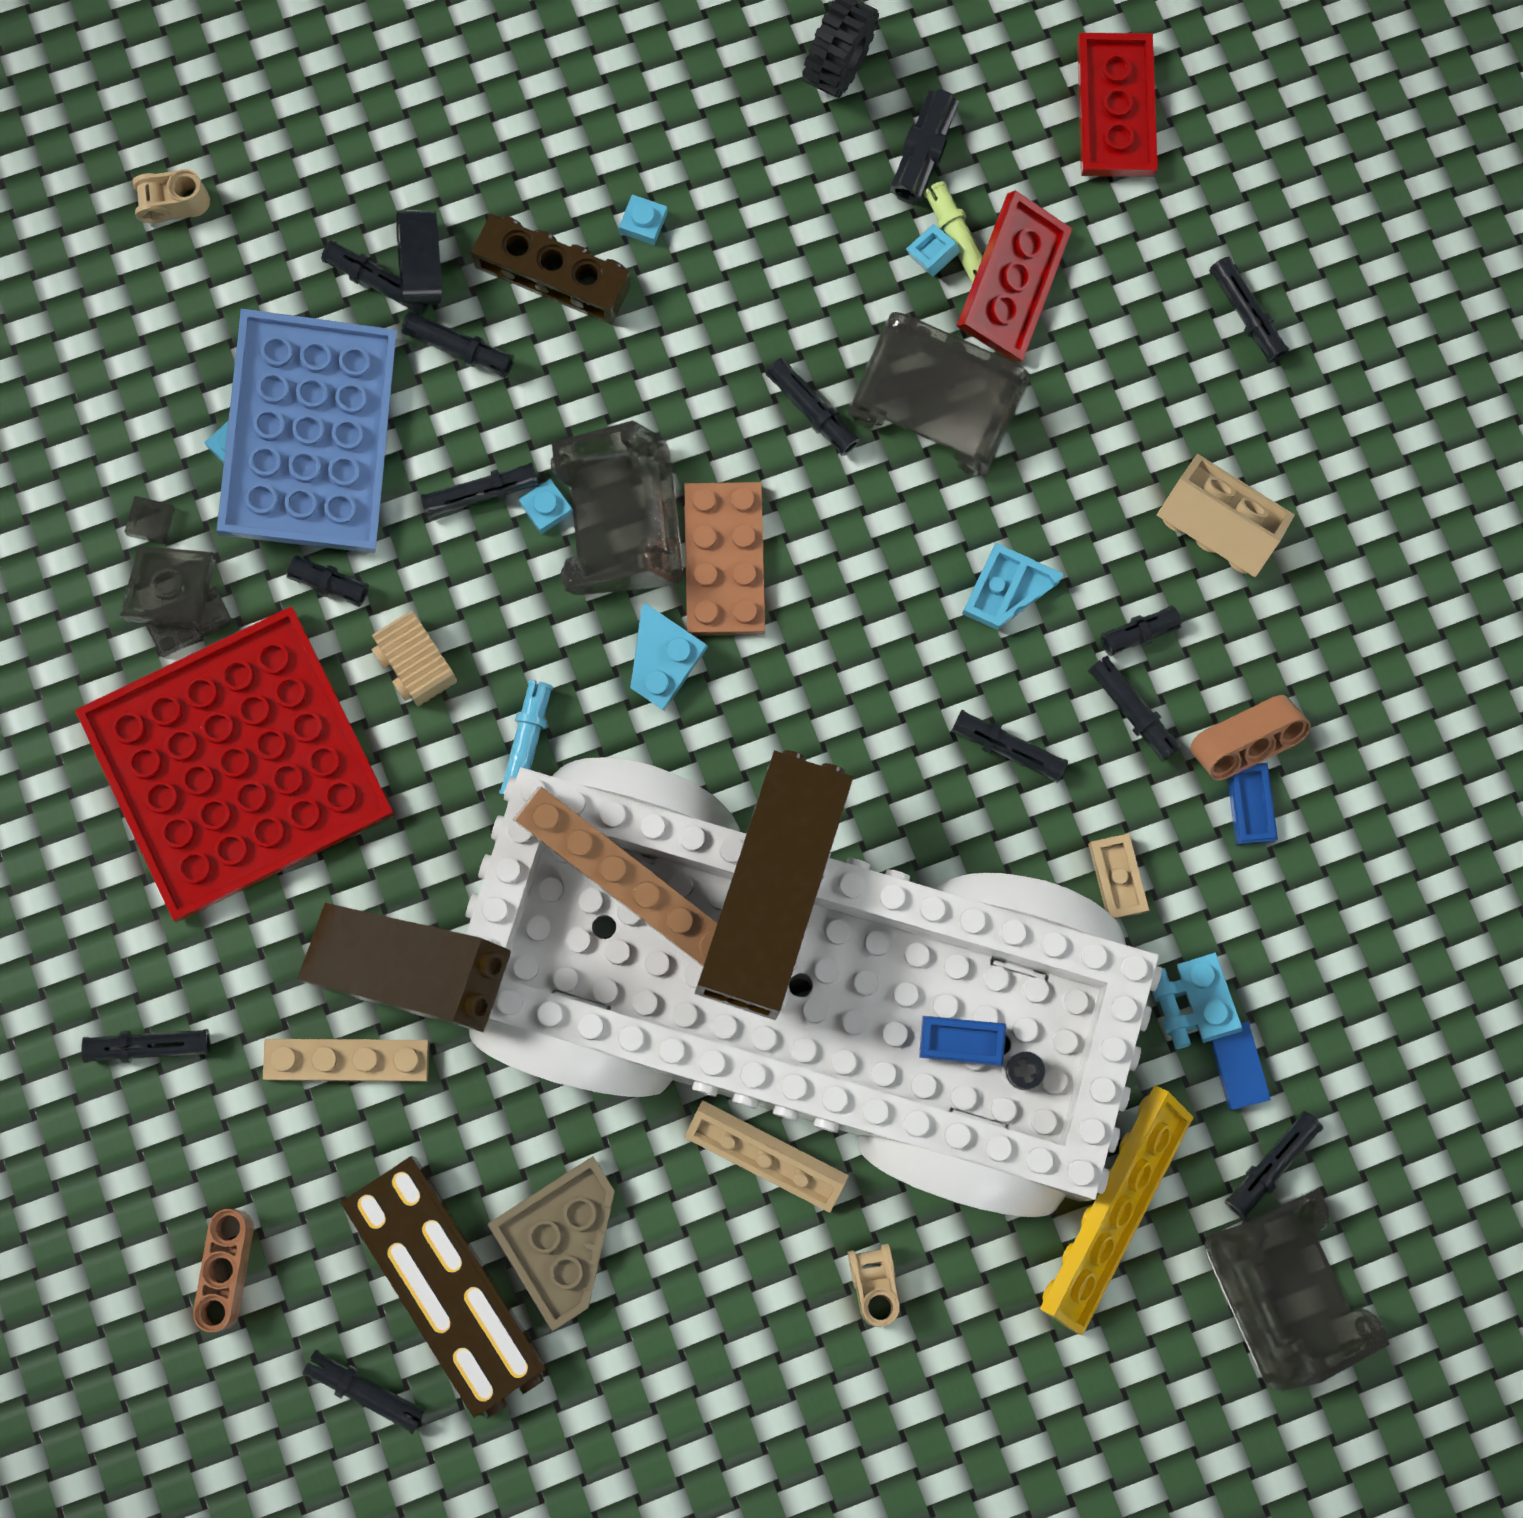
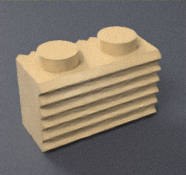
[371,610,457,707]

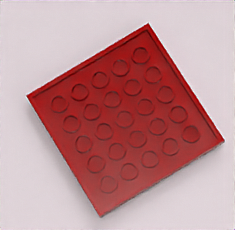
[75,606,395,923]

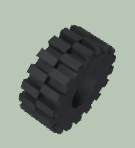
[802,0,879,98]

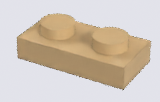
[1088,833,1149,919]

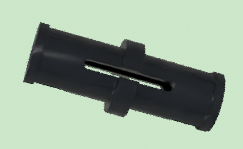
[287,555,369,607]
[1100,605,1182,656]

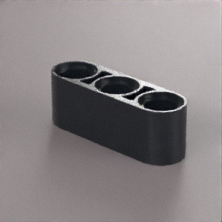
[396,210,442,305]

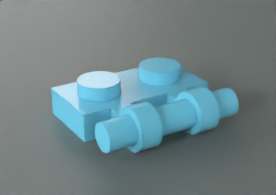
[1152,953,1242,1049]

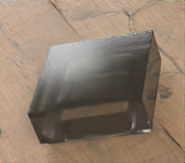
[124,496,175,544]

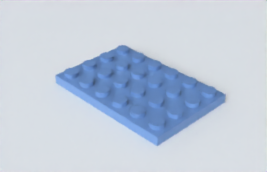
[217,308,397,553]

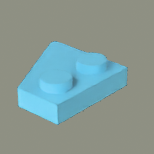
[962,542,1063,630]
[630,603,708,711]

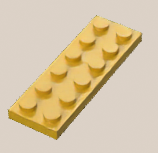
[1040,1085,1194,1336]

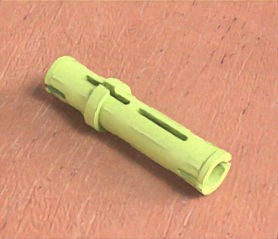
[924,181,983,284]

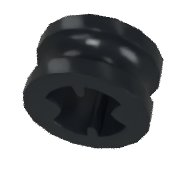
[1005,1052,1045,1090]

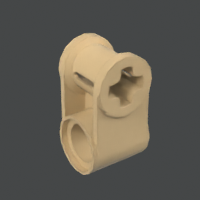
[132,169,210,223]
[847,1243,899,1327]

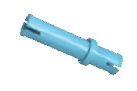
[499,680,553,796]

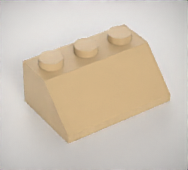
[1157,454,1295,577]

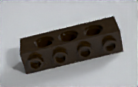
[471,213,631,325]

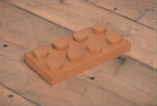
[684,482,765,636]

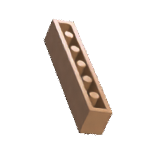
[512,786,717,967]

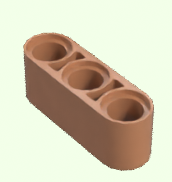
[1190,695,1311,780]
[193,1209,254,1332]

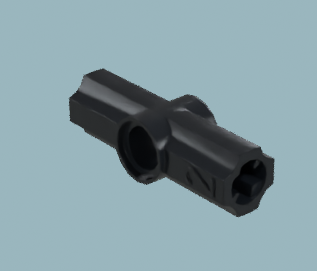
[890,89,959,204]

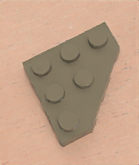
[487,1156,615,1331]

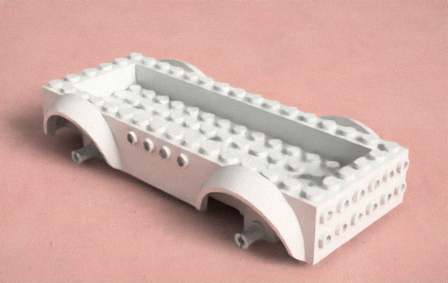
[462,757,1162,1217]

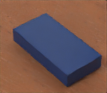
[1227,763,1278,846]
[919,1016,1006,1066]
[1210,1021,1271,1110]

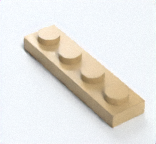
[263,1039,430,1082]
[684,1100,849,1213]

